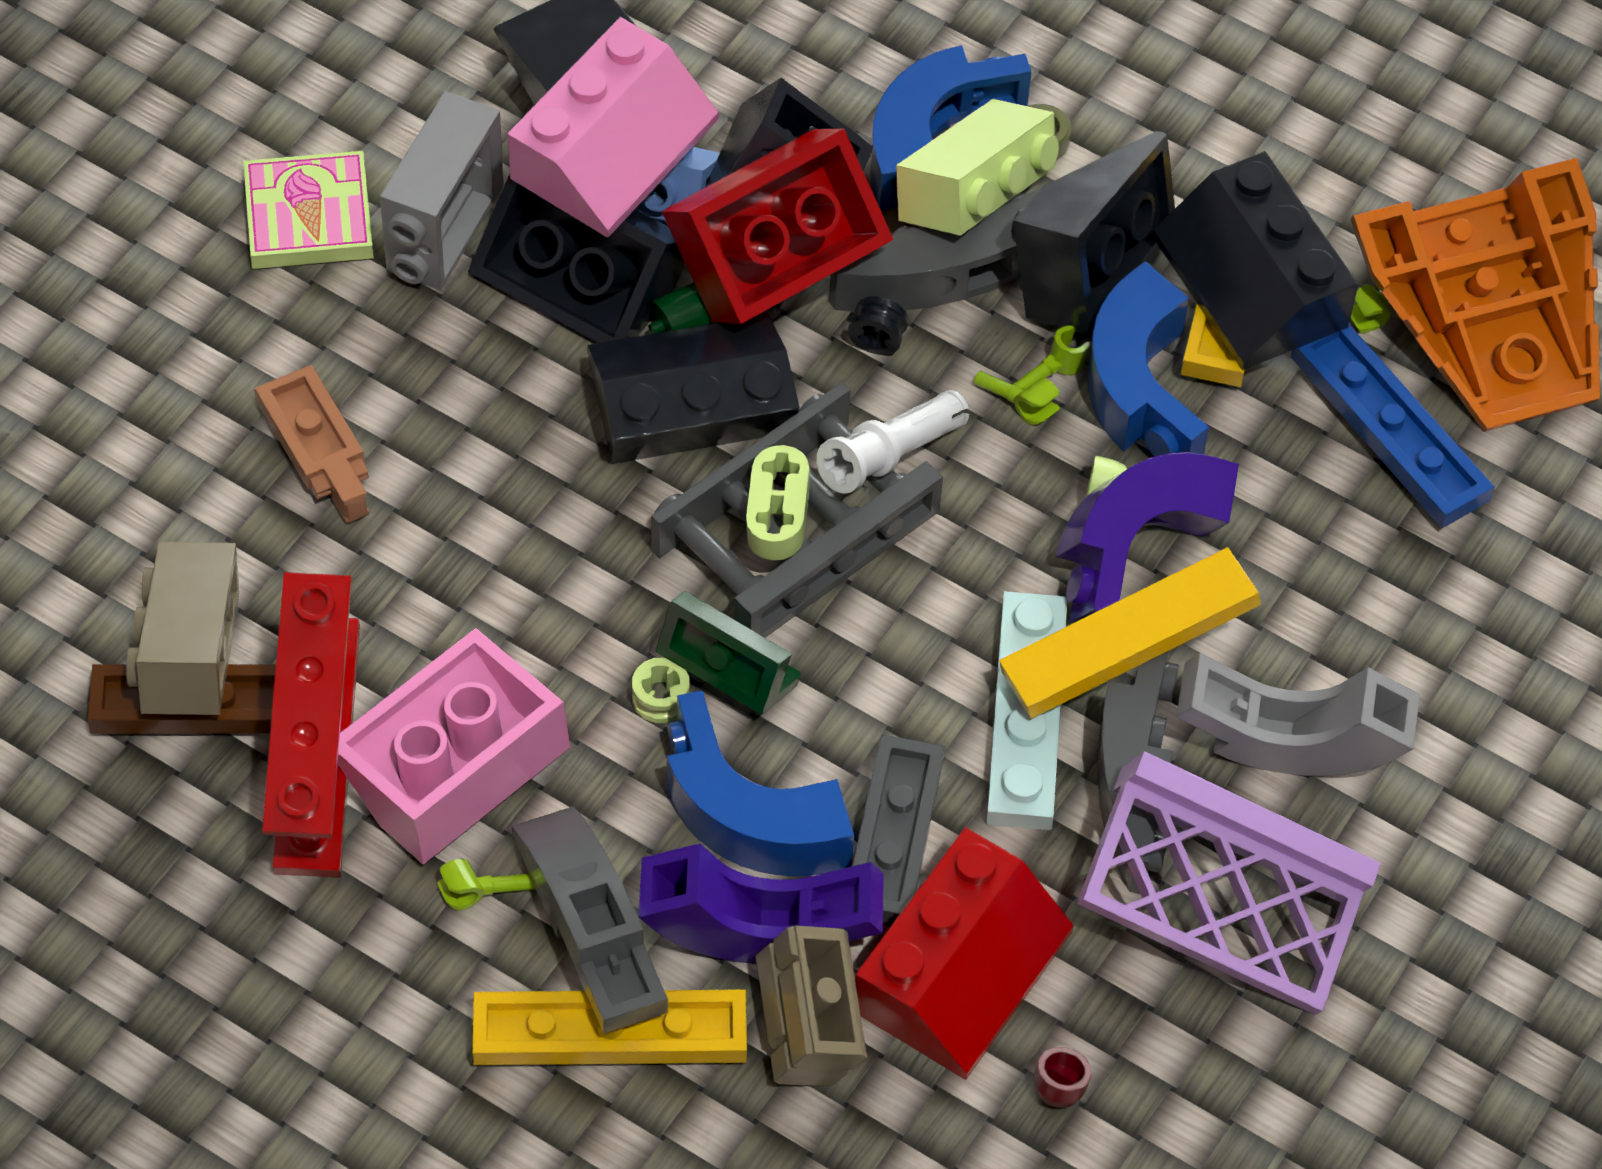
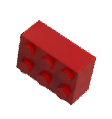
[661,128,894,324]

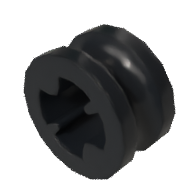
[848,296,909,355]

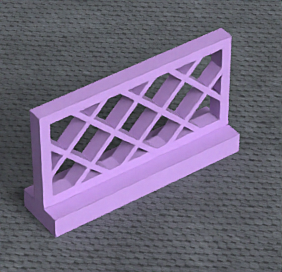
[1077,751,1381,1015]

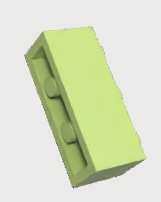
[896,99,1059,236]

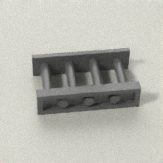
[651,382,943,638]

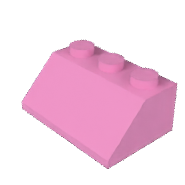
[507,17,719,238]
[338,628,570,865]

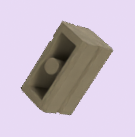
[756,926,867,1086]

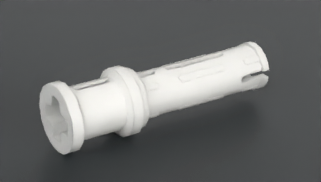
[816,390,969,494]

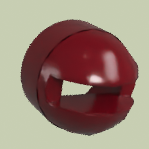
[1034,1047,1092,1108]

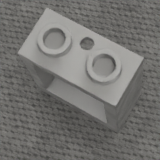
[380,91,504,291]

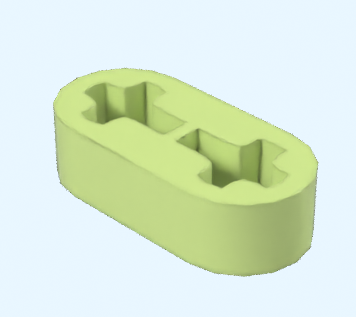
[746,445,810,561]

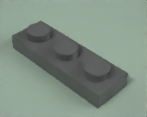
[853,734,945,925]

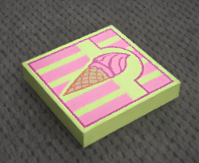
[243,151,374,269]

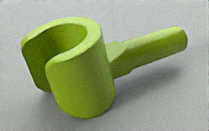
[1351,284,1391,333]
[1013,326,1090,390]
[974,370,1060,425]
[437,858,535,911]

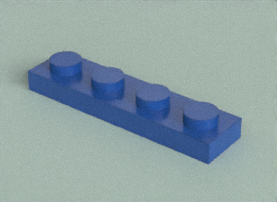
[1290,324,1495,528]

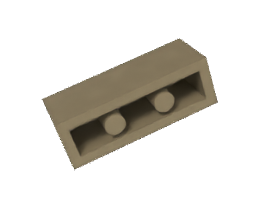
[126,542,240,715]

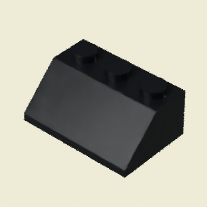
[1152,151,1358,370]
[468,174,685,343]
[587,314,800,464]

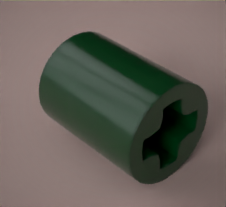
[648,282,718,334]

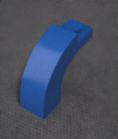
[870,45,1032,211]
[1087,261,1209,456]
[667,690,854,876]

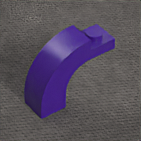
[1056,452,1239,624]
[638,843,884,964]

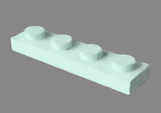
[986,591,1067,830]

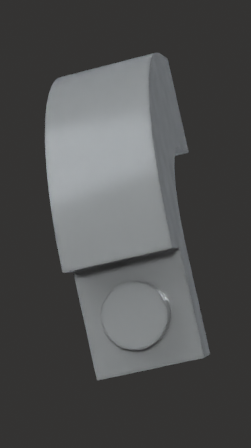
[1176,653,1420,776]

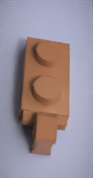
[254,365,369,524]

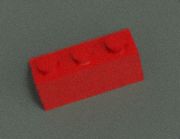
[855,827,1074,1080]

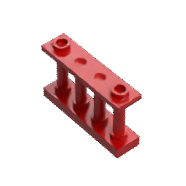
[262,572,360,878]

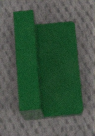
[655,591,801,715]

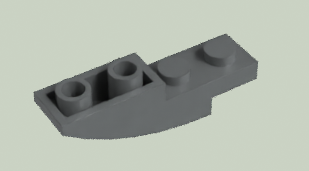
[829,189,1040,311]
[1097,651,1179,894]
[511,806,668,1034]

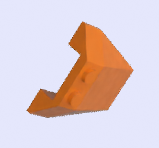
[1350,158,1600,432]

